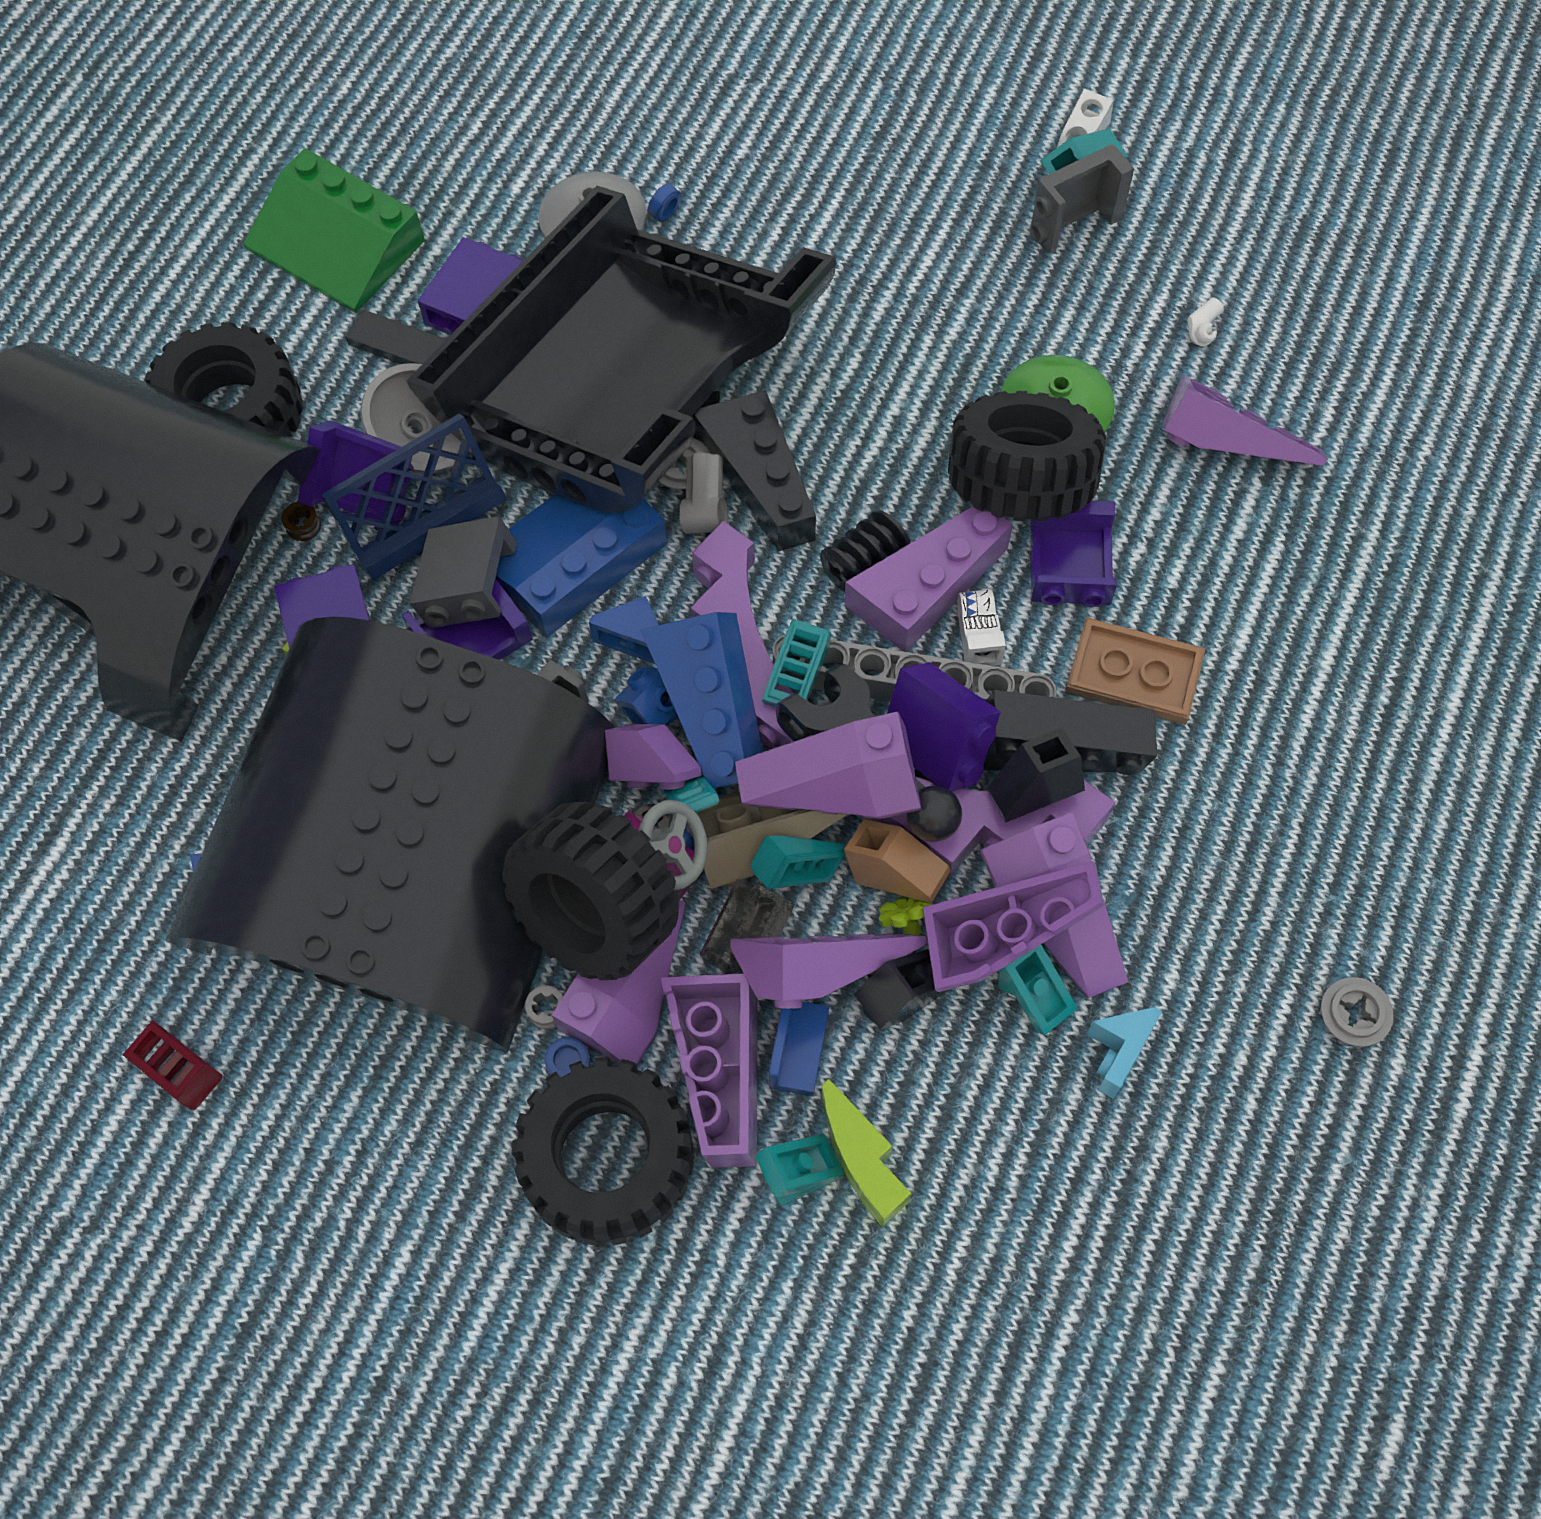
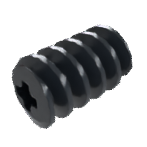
[820,510,910,592]

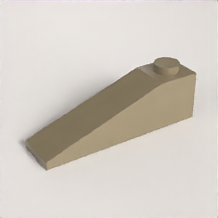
[696,792,848,889]

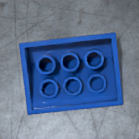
[495,494,668,638]

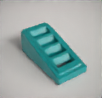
[762,619,831,707]
[658,775,720,813]
[751,835,846,889]

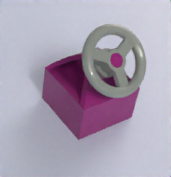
[624,800,708,900]

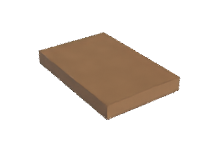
[1065,617,1206,725]

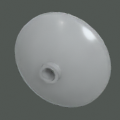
[539,171,647,239]
[360,363,469,474]

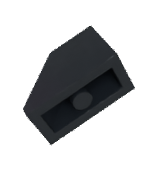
[854,949,950,1029]

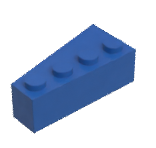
[641,612,763,788]

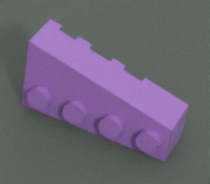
[845,507,1013,652]
[661,974,758,1168]

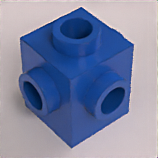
[614,666,678,726]

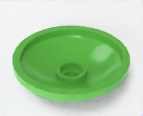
[1001,355,1115,433]

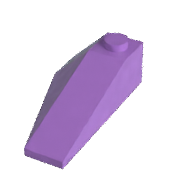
[1162,374,1328,466]
[980,812,1129,998]
[552,900,686,1066]
[731,933,927,1008]

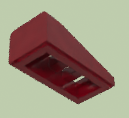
[122,1020,222,1111]

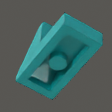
[998,945,1078,1035]
[755,1133,845,1205]

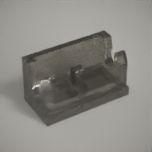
[699,879,795,974]

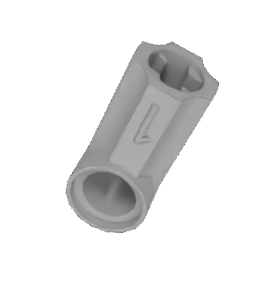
[679,453,728,534]

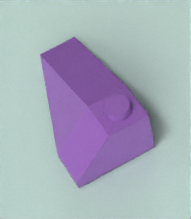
[735,712,922,819]
[923,861,1104,992]

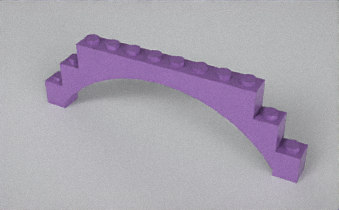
[691,521,1116,878]

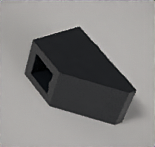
[987,728,1085,823]

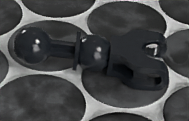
[776,663,962,842]

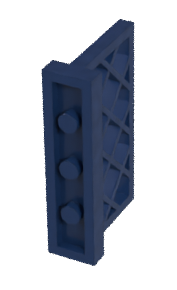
[321,413,507,580]

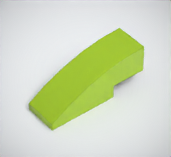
[822,1079,912,1228]

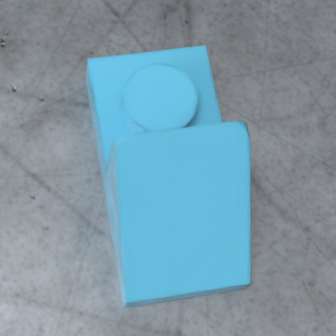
[1087,1007,1162,1099]

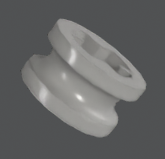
[525,985,563,1030]

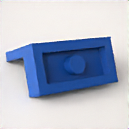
[769,1001,829,1097]

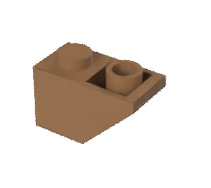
[844,819,950,903]

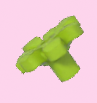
[879,896,933,935]

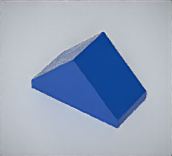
[588,596,659,664]

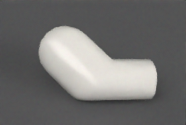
[1187,298,1224,346]

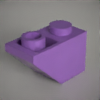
[605,724,702,790]

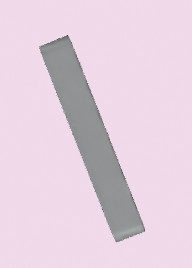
[773,634,1057,702]

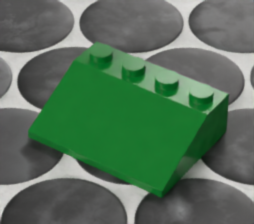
[243,148,425,313]

